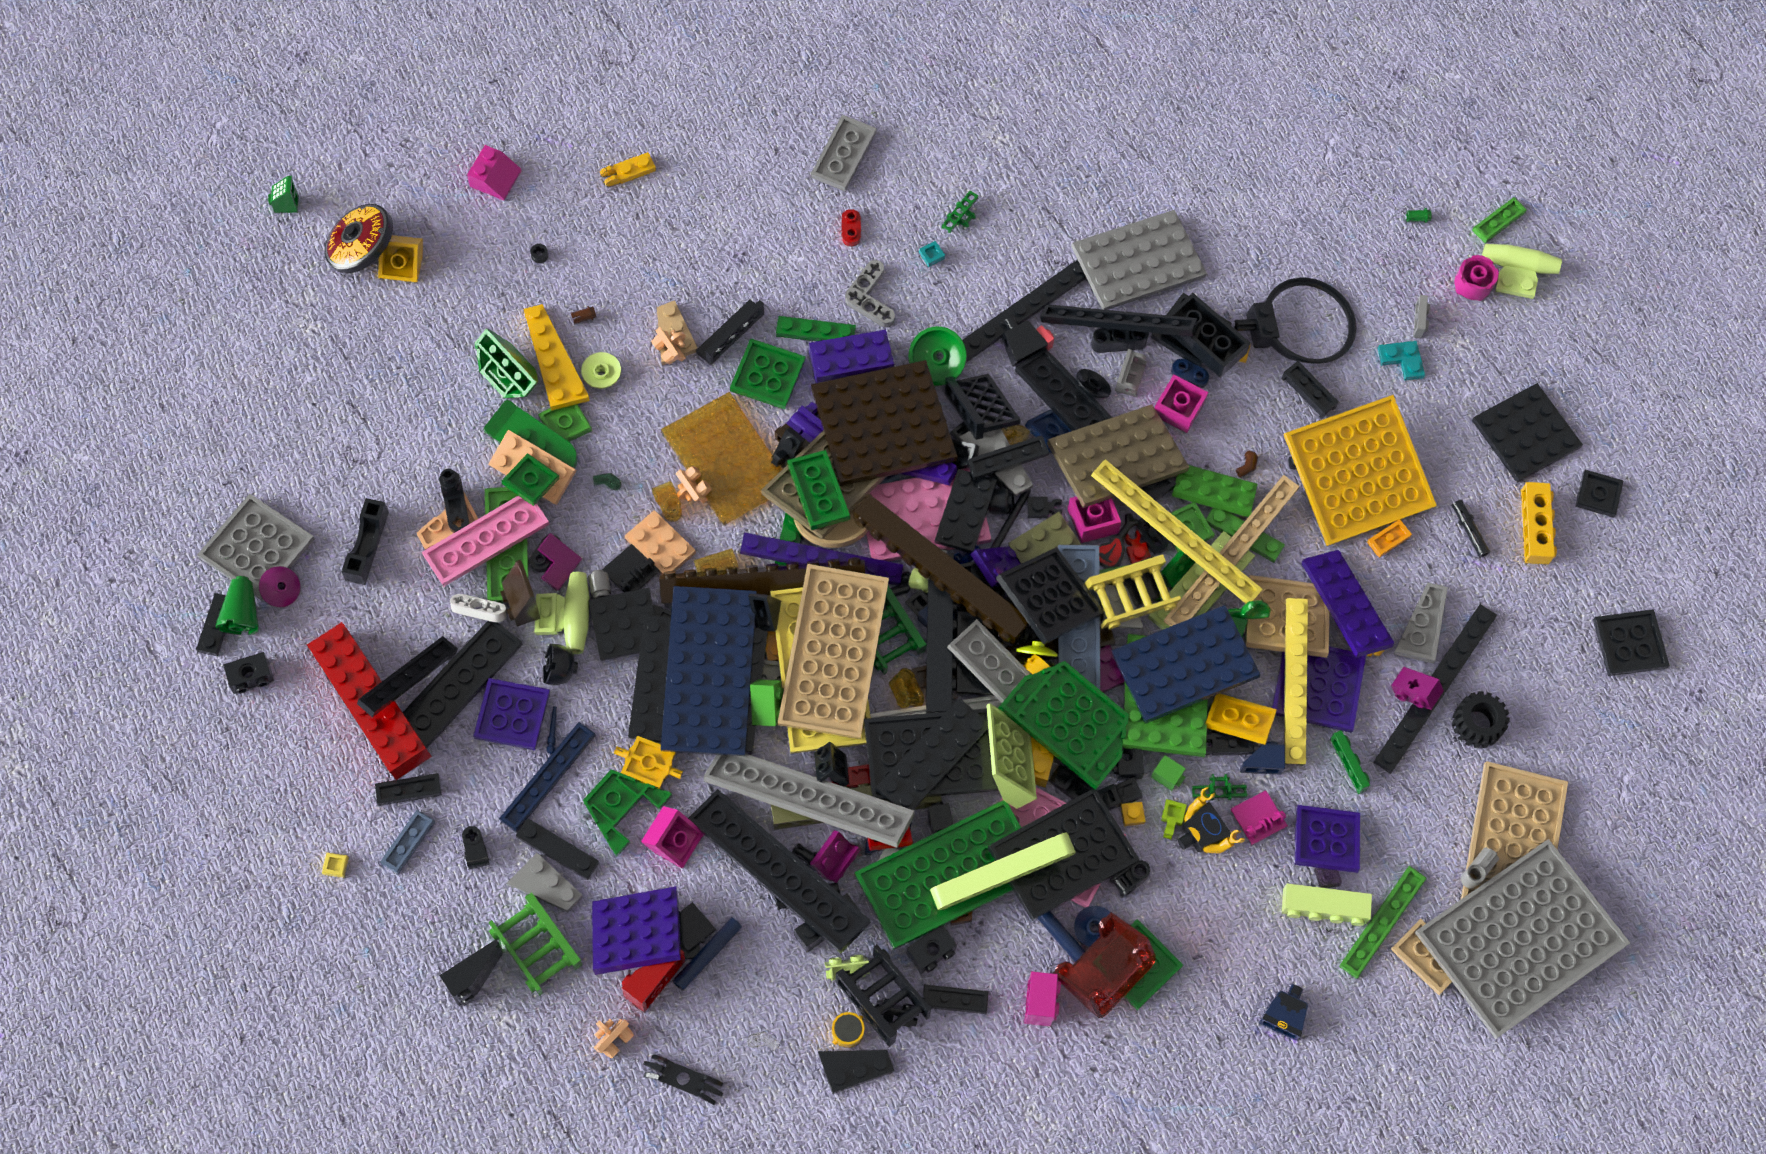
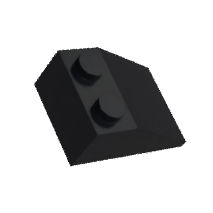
[439,939,503,1006]

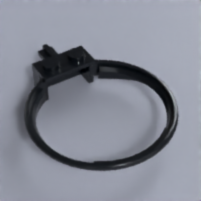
[1234,277,1357,364]

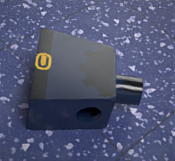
[1259,984,1308,1041]

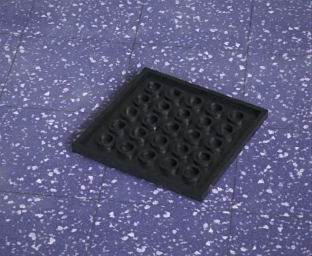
[628,615,768,753]

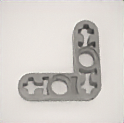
[845,260,895,327]

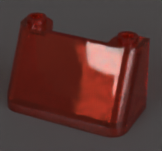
[1053,912,1156,1018]

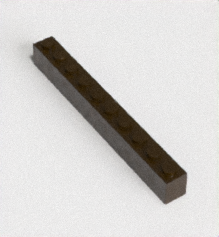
[853,494,1029,644]
[659,557,865,603]

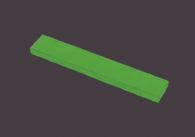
[1339,866,1427,979]

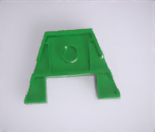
[583,769,672,857]

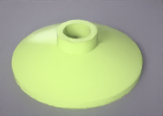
[581,352,621,389]

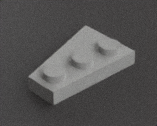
[506,853,583,912]

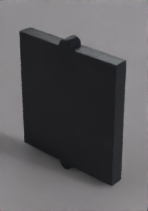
[679,902,716,952]

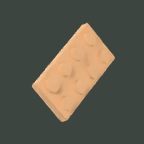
[488,430,577,505]

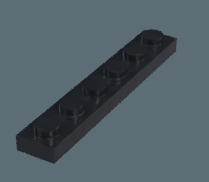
[357,636,458,717]

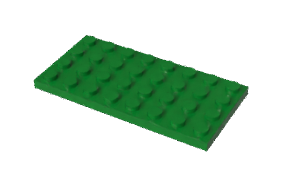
[854,800,1021,950]

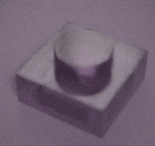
[1314,868,1342,888]

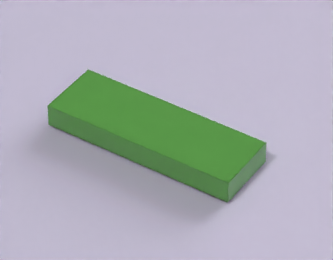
[1472,197,1527,243]

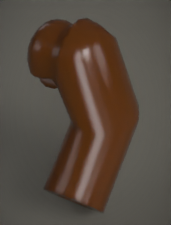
[1236,451,1258,478]

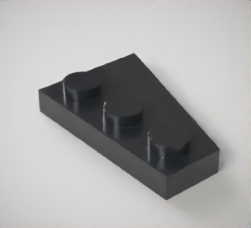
[818,1050,895,1094]

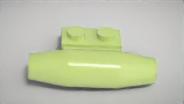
[1482,244,1562,299]
[534,572,590,654]

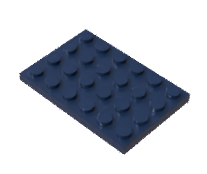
[1111,605,1260,724]

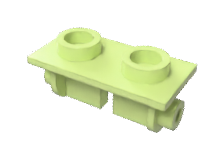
[824,955,870,981]

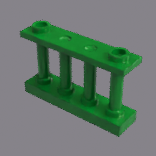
[874,586,927,675]

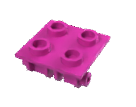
[1230,790,1288,845]

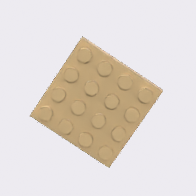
[1245,575,1330,658]

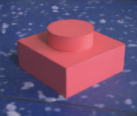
[1036,325,1054,351]

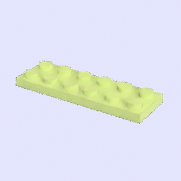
[1148,531,1255,630]

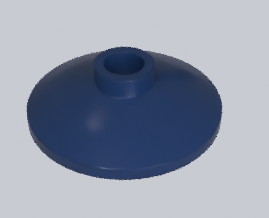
[1074,906,1117,948]

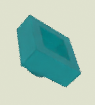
[919,241,945,267]

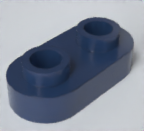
[1171,359,1209,388]

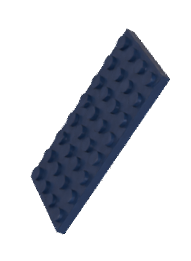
[661,586,757,756]

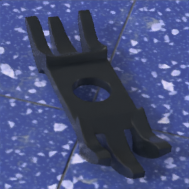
[643,1054,723,1105]

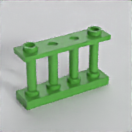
[488,892,582,996]

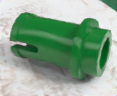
[1406,208,1432,223]

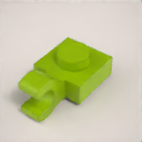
[1161,799,1187,840]

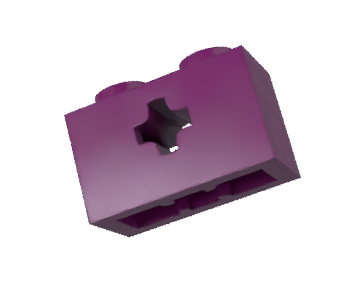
[1391,667,1444,710]

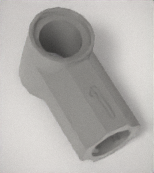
[1461,847,1500,889]

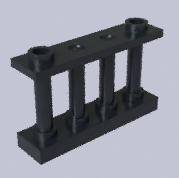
[835,944,931,1047]

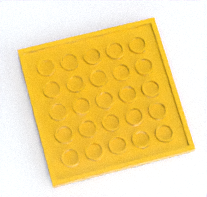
[1283,395,1437,546]

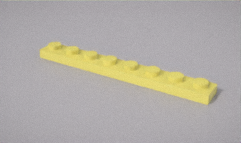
[1284,598,1308,765]

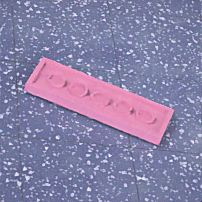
[422,496,550,587]

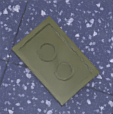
[1008,512,1081,564]

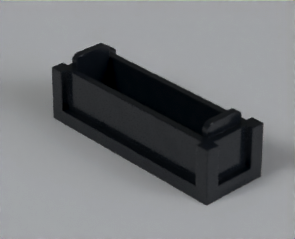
[1281,361,1339,420]

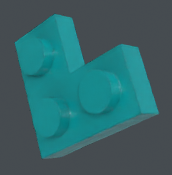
[1377,341,1425,381]

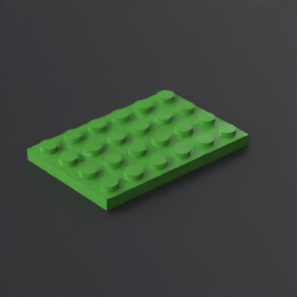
[1122,634,1208,757]

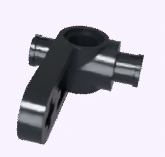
[439,468,470,533]

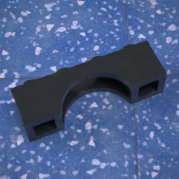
[341,498,389,585]

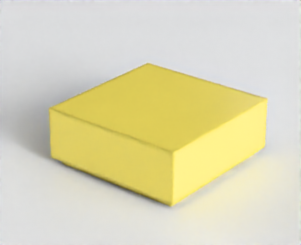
[322,853,349,878]

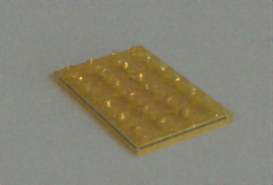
[661,392,782,526]

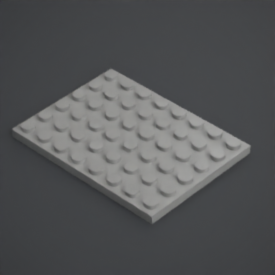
[1415,839,1630,1039]

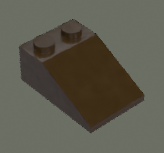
[500,560,540,627]

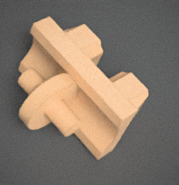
[651,327,686,365]
[676,466,712,503]
[593,1019,634,1058]

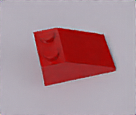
[621,950,686,1013]

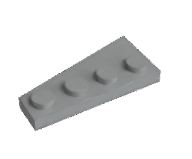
[959,421,1033,497]
[1394,583,1448,664]

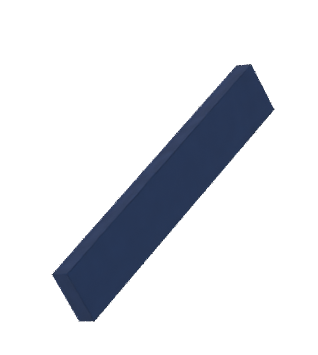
[499,722,596,833]

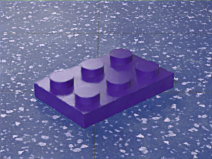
[970,546,1021,588]

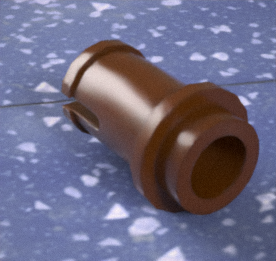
[571,306,597,325]

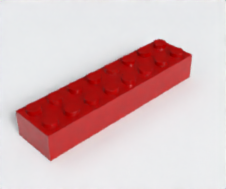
[307,622,432,780]

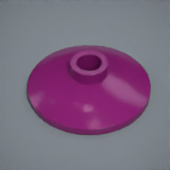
[259,566,301,607]

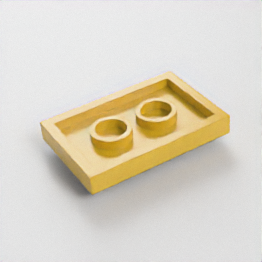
[1205,694,1277,745]

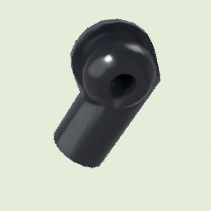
[890,571,911,596]

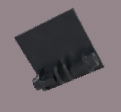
[602,544,659,593]

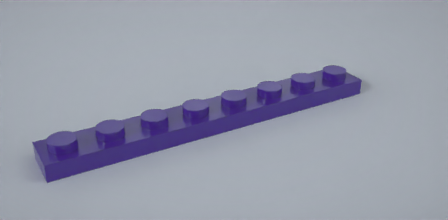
[740,532,903,586]

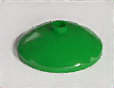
[908,326,967,386]

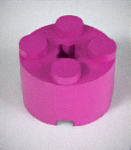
[1454,255,1499,301]

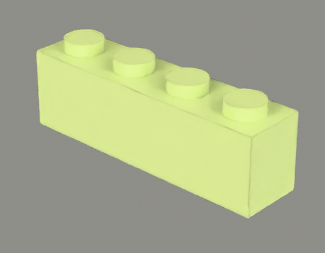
[1282,883,1372,926]

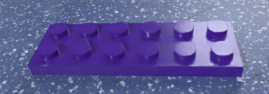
[1301,550,1394,658]

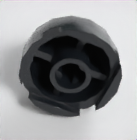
[542,644,578,685]

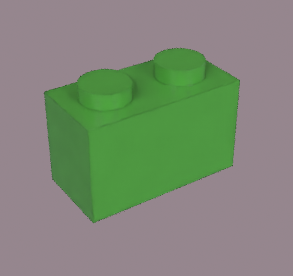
[750,679,784,726]

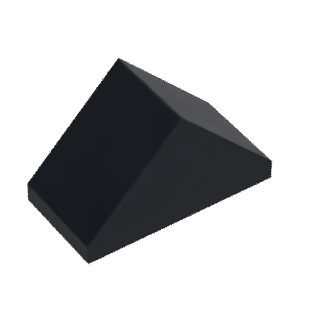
[748,594,781,632]

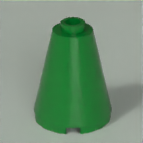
[216,576,259,635]

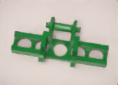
[942,190,979,233]
[1192,774,1247,800]

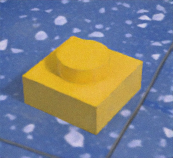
[1120,802,1146,826]

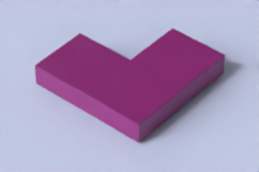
[537,533,582,591]

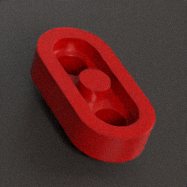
[841,209,861,247]

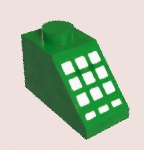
[268,176,299,213]

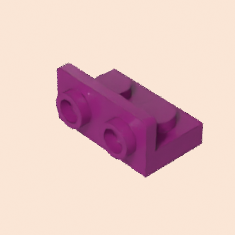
[810,830,860,883]

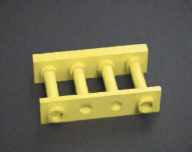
[1084,555,1181,629]

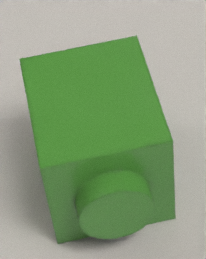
[1151,755,1186,791]

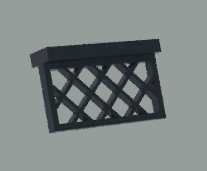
[945,374,1021,440]

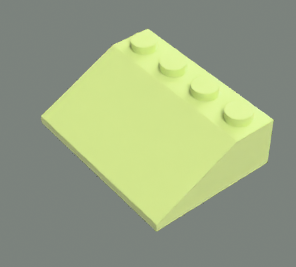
[987,703,1037,809]

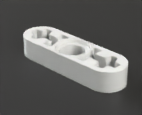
[450,594,507,622]

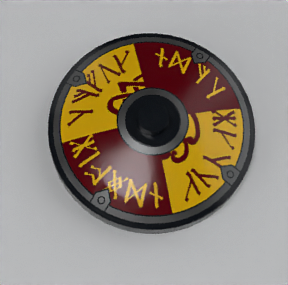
[324,204,393,274]

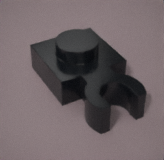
[1027,497,1062,518]

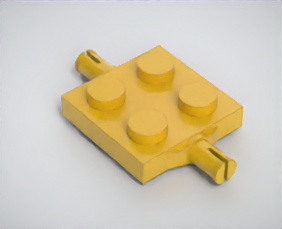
[614,736,683,789]

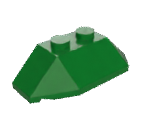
[475,328,538,398]

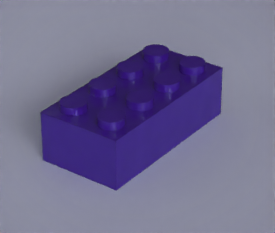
[809,329,894,383]

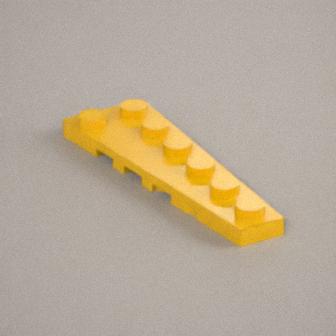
[523,304,590,411]

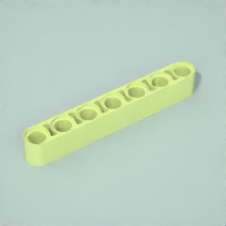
[930,832,1076,910]

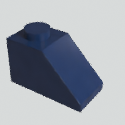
[1240,741,1285,775]

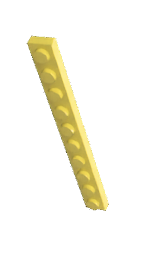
[1091,459,1263,603]

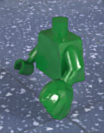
[1228,600,1271,637]

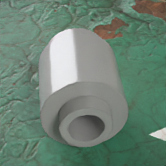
[588,570,611,599]

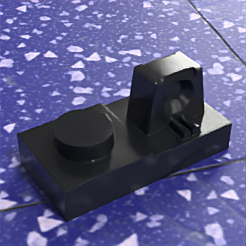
[771,427,805,468]

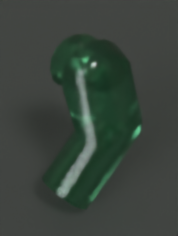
[593,473,621,490]

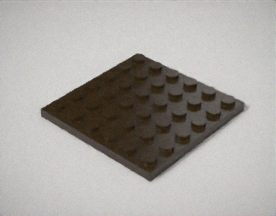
[811,360,957,486]

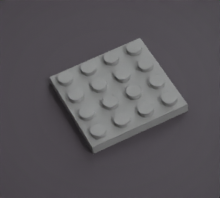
[197,494,315,601]

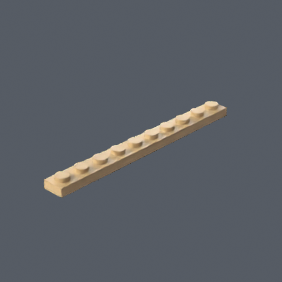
[1164,475,1300,627]

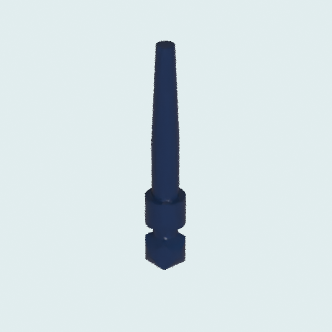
[546,706,557,754]

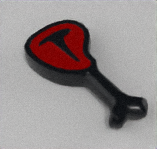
[1098,513,1140,569]

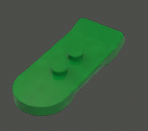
[483,400,578,469]

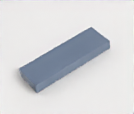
[380,810,435,875]

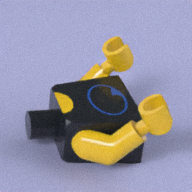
[1178,787,1245,854]

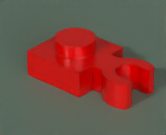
[1124,530,1151,564]

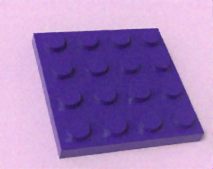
[1272,646,1366,733]
[592,886,681,975]

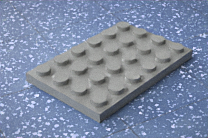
[1071,210,1207,310]

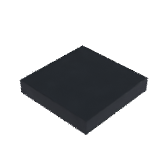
[1575,469,1624,518]

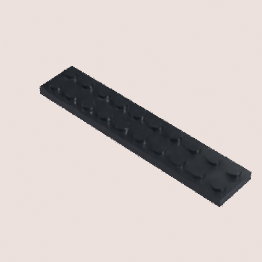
[1015,348,1176,501]
[688,789,871,954]

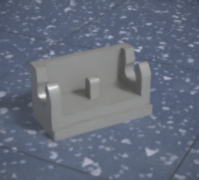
[1115,349,1147,397]

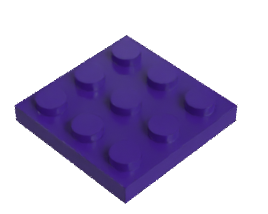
[473,678,550,750]
[1295,805,1360,873]

